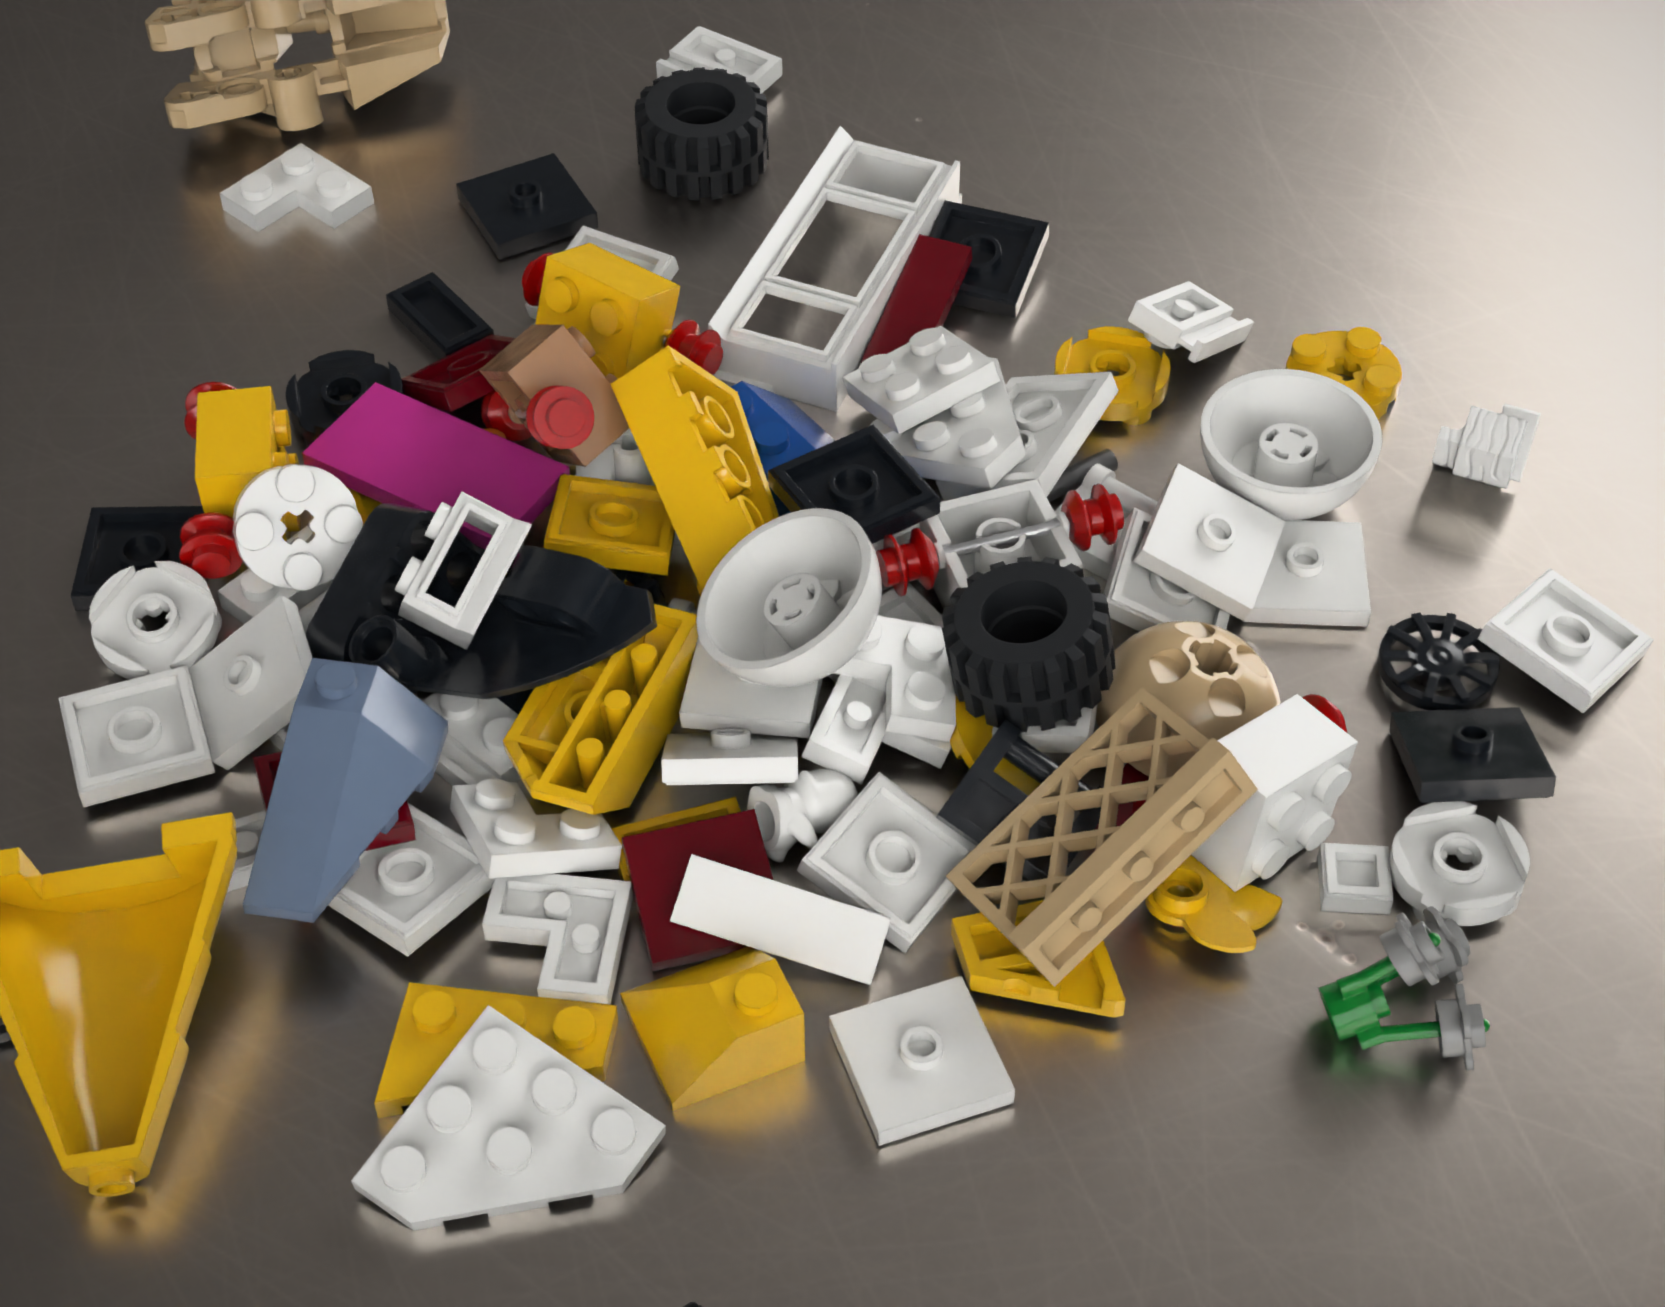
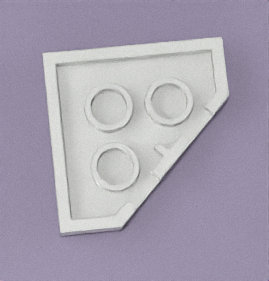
[870,357,1026,489]
[351,1005,666,1231]

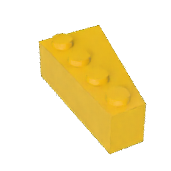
[610,345,779,597]

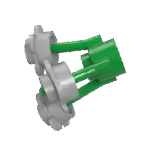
[1318,906,1490,1071]

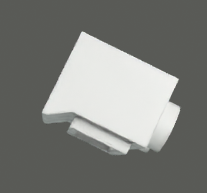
[395,492,532,650]

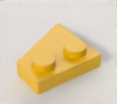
[951,900,1126,1018]

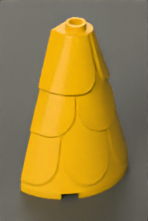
[0,812,237,1197]

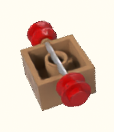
[479,324,629,467]

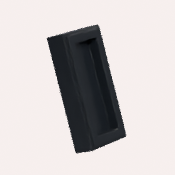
[386,272,494,360]

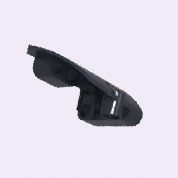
[305,503,657,699]

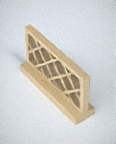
[946,687,1258,987]

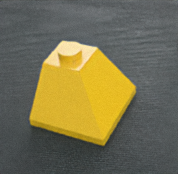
[620,946,805,1111]

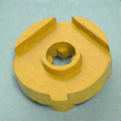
[1054,326,1171,426]
[1285,327,1402,419]

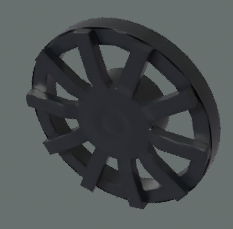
[1377,612,1500,711]

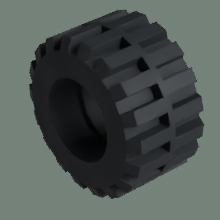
[635,67,769,200]
[942,557,1116,732]

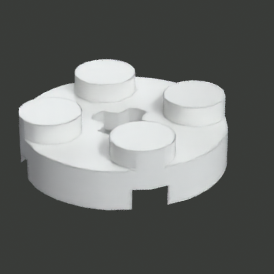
[233,464,363,591]
[89,561,222,680]
[1389,801,1530,926]

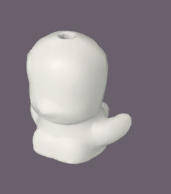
[747,769,858,863]

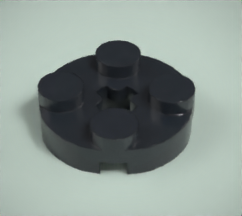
[285,350,404,446]

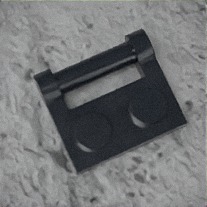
[936,719,1103,881]

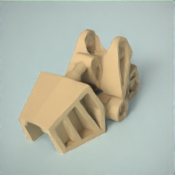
[145,0,450,131]

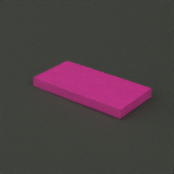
[302,382,570,549]

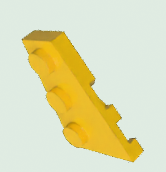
[374,982,618,1118]

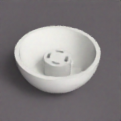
[1200,369,1382,520]
[696,508,882,687]

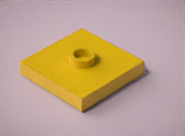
[543,474,675,576]

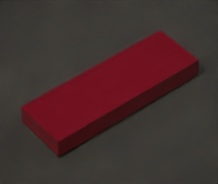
[861,234,972,363]

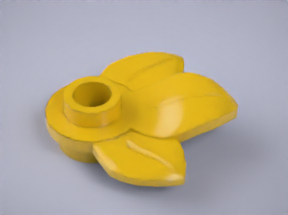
[1145,855,1283,953]

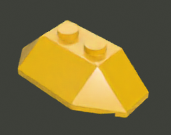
[503,604,698,815]

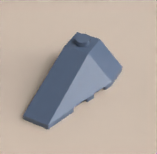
[243,658,448,923]

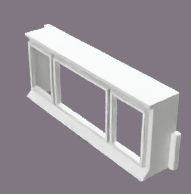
[708,126,962,412]

